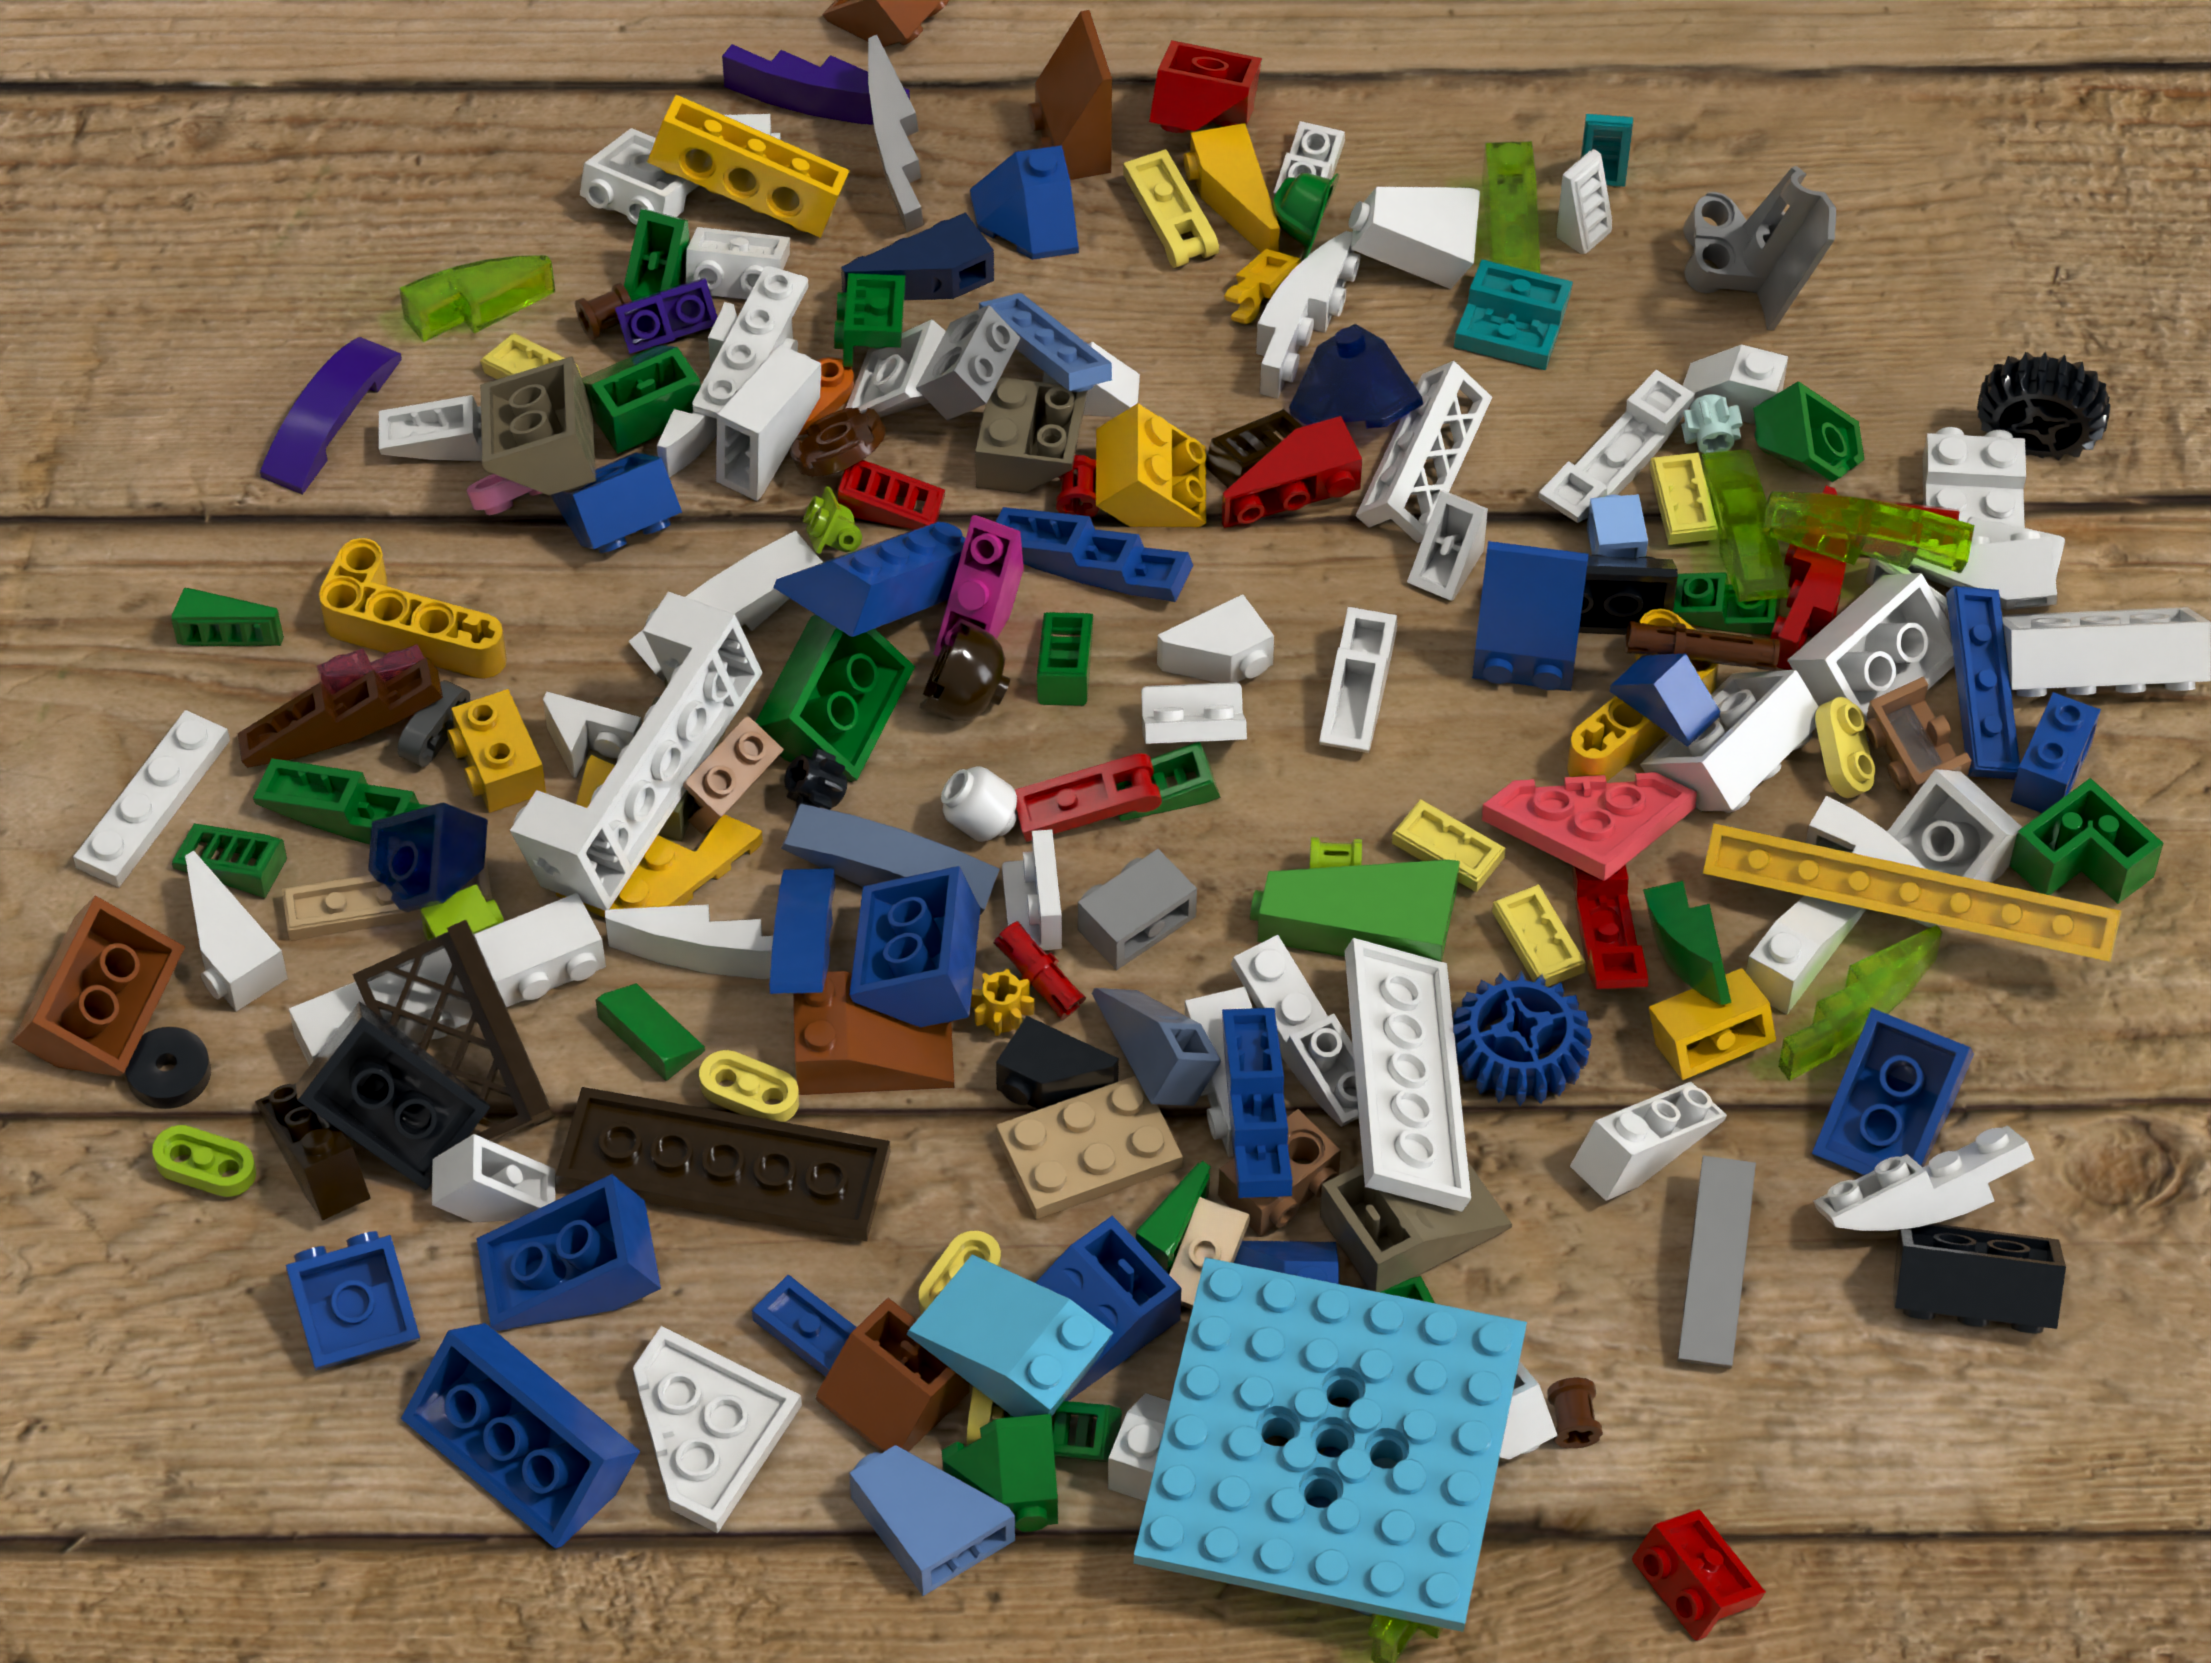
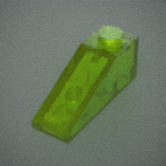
[1482,141,1541,274]

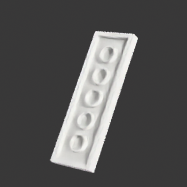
[1345,938,1471,1212]

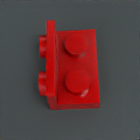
[1632,1509,1766,1641]

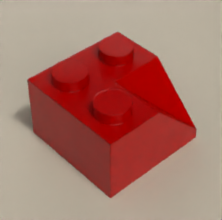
[1149,40,1262,133]

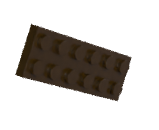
[555,1087,891,1241]

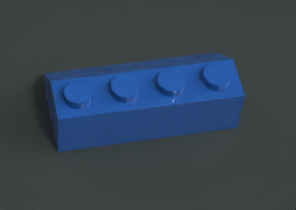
[773,522,966,637]
[401,1323,640,1548]

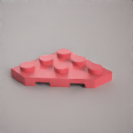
[1482,772,1697,881]

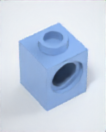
[1587,494,1648,558]

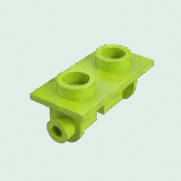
[803,486,862,554]

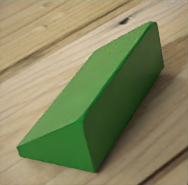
[596,983,705,1081]

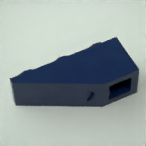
[841,212,994,300]

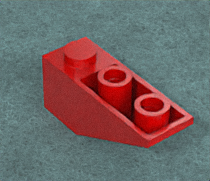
[1222,416,1362,528]

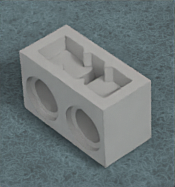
[916,305,1021,421]

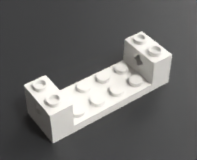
[510,592,763,910]

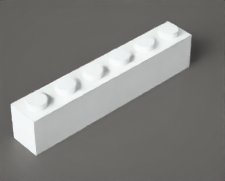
[289,893,606,1066]

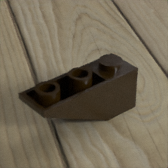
[255,1083,371,1221]

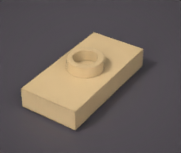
[1169,1197,1250,1309]

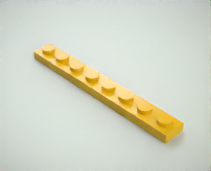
[1703,824,2121,962]

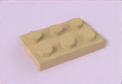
[996,1076,1183,1220]

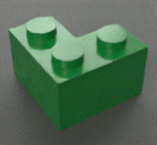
[2009,778,2164,904]

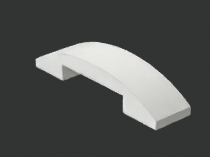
[657,302,737,477]
[1538,370,1695,523]

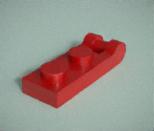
[1015,753,1162,842]

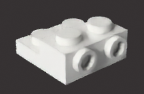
[580,128,699,225]
[1923,427,2026,536]

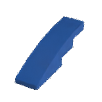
[996,507,1193,602]
[769,868,835,994]
[1222,1008,1293,1198]

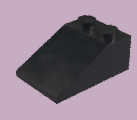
[296,1001,490,1190]

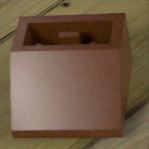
[816,1297,970,1453]

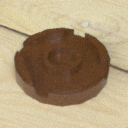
[790,408,886,477]

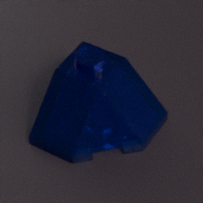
[1289,324,1423,429]
[368,802,488,912]

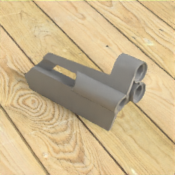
[1683,166,1836,330]

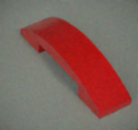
[1572,864,1649,989]

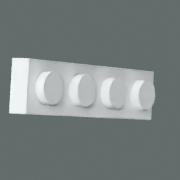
[73,710,230,888]

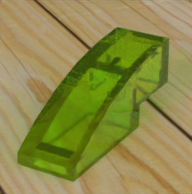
[399,255,555,343]

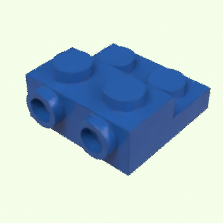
[286,1231,420,1371]

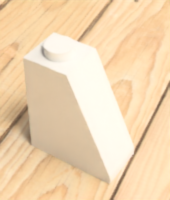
[1348,187,1480,289]
[716,344,821,501]

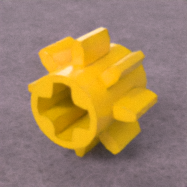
[971,969,1034,1036]

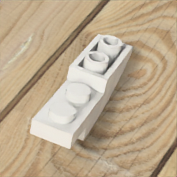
[1256,231,1361,399]
[1231,935,1359,1127]
[1814,1125,2035,1231]

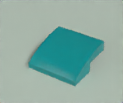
[1454,259,1573,370]

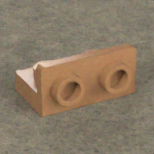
[683,717,784,834]

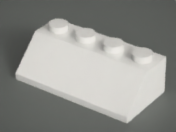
[2002,607,2211,697]

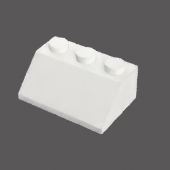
[1788,573,1955,741]
[1640,670,1819,813]

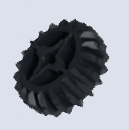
[1977,351,2111,461]

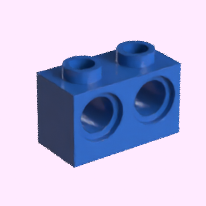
[2010,692,2101,813]

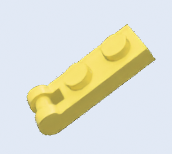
[1123,149,1219,268]

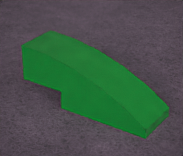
[1643,881,1731,1005]

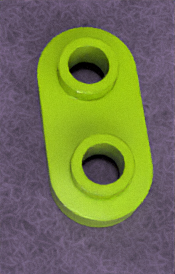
[152,1125,256,1197]

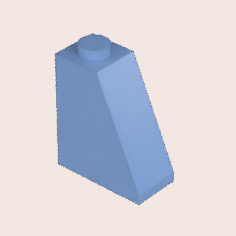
[849,1445,1015,1596]

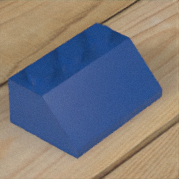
[849,866,981,1027]

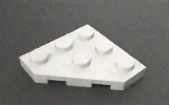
[633,1326,802,1533]

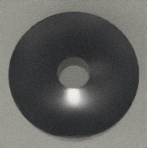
[125,1027,211,1109]

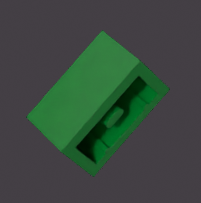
[582,345,701,454]

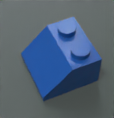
[551,452,682,553]

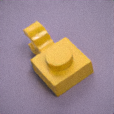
[1224,249,1301,324]

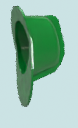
[1272,173,1340,262]

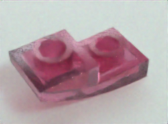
[317,644,424,695]

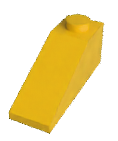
[1183,123,1280,253]

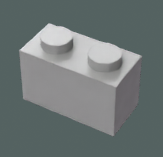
[1078,849,1197,971]

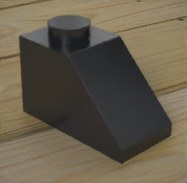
[996,1016,1119,1110]

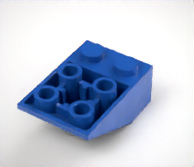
[1035,1215,1182,1401]

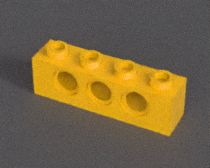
[647,95,850,238]

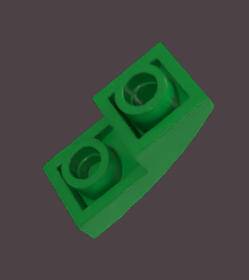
[1673,572,1781,634]

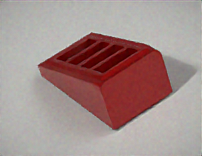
[838,460,945,530]

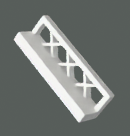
[1356,361,1492,543]

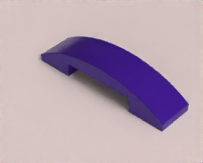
[260,337,402,495]

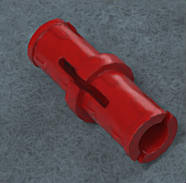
[993,921,1086,1020]

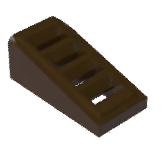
[1206,409,1303,488]

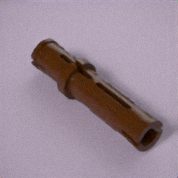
[1625,621,1780,671]

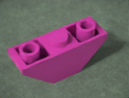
[933,515,1024,656]

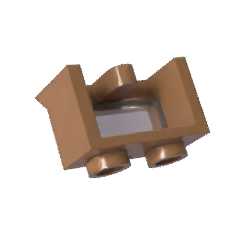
[1864,676,1972,799]

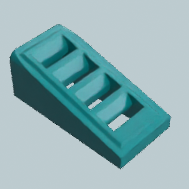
[1580,114,1633,186]

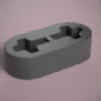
[397,680,470,767]

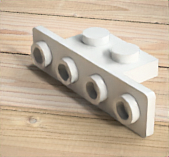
[692,266,809,419]

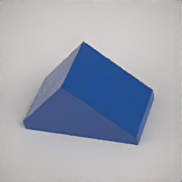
[1609,653,1720,747]

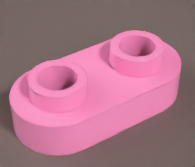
[466,474,542,515]

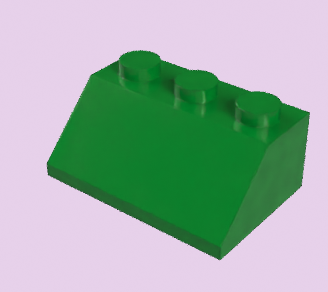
[755,615,915,782]

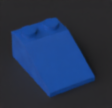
[1472,541,1589,691]
[1811,1008,1974,1175]
[476,1174,661,1331]

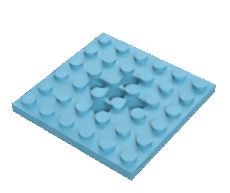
[1134,1257,1527,1632]

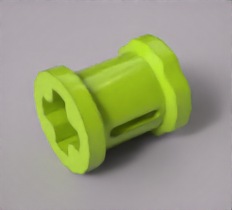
[1309,837,1362,869]

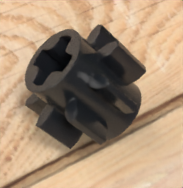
[784,748,847,810]

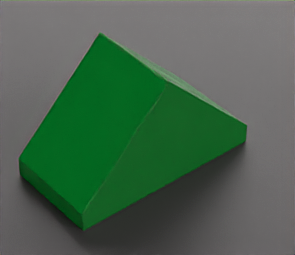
[624,208,690,301]

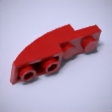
[1770,485,1847,670]

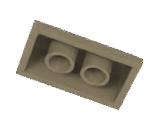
[480,356,596,495]

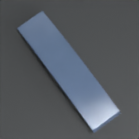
[781,804,1000,915]

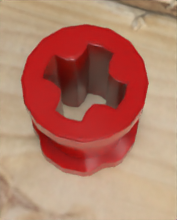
[1056,455,1099,518]

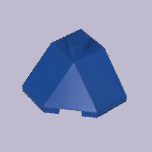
[970,145,1079,260]

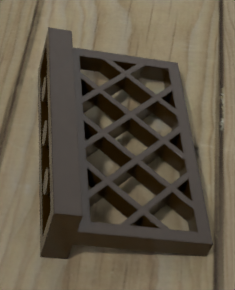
[352,920,555,1141]

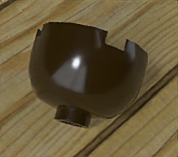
[919,618,1010,721]

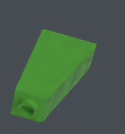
[1250,859,1460,962]

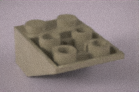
[1320,1161,1512,1292]

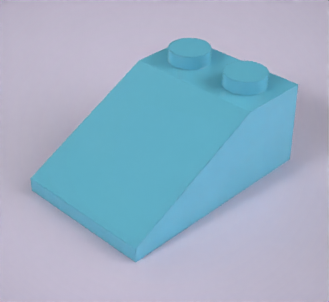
[907,1254,1113,1417]

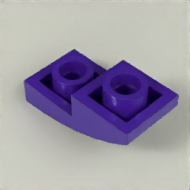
[615,278,717,354]

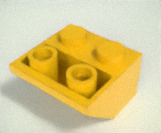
[1096,403,1206,527]

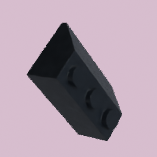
[1579,554,1678,635]
[1893,1224,2066,1334]

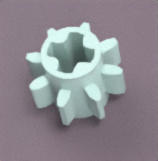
[1681,394,1743,455]

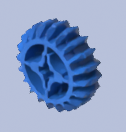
[1453,970,1592,1107]

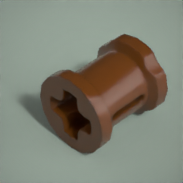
[575,283,632,340]
[1547,1377,1603,1448]

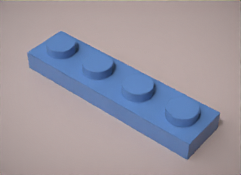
[979,293,1112,392]

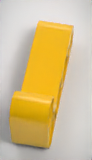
[319,538,507,679]
[1567,609,1719,781]

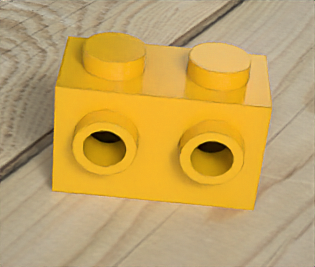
[447,689,547,813]
[1649,968,1776,1080]

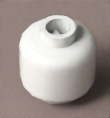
[941,766,1017,842]

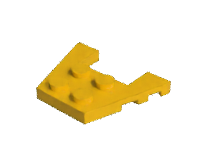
[556,755,763,918]

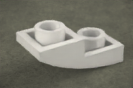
[1274,121,1345,196]

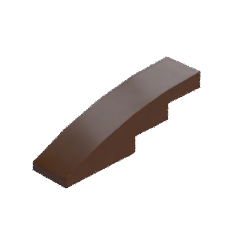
[237,657,443,768]

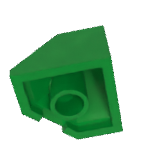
[1753,381,1865,482]
[941,1414,1058,1532]

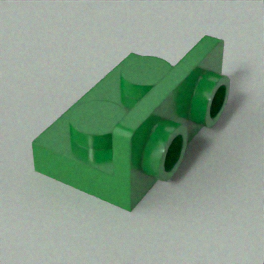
[834,273,905,367]

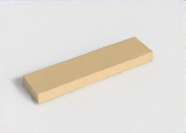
[282,857,492,941]

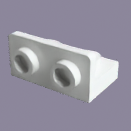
[686,227,790,300]
[1141,682,1247,744]
[1002,829,1062,950]

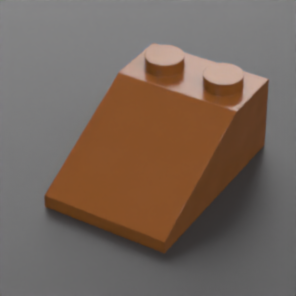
[1028,10,1112,180]
[793,971,955,1095]

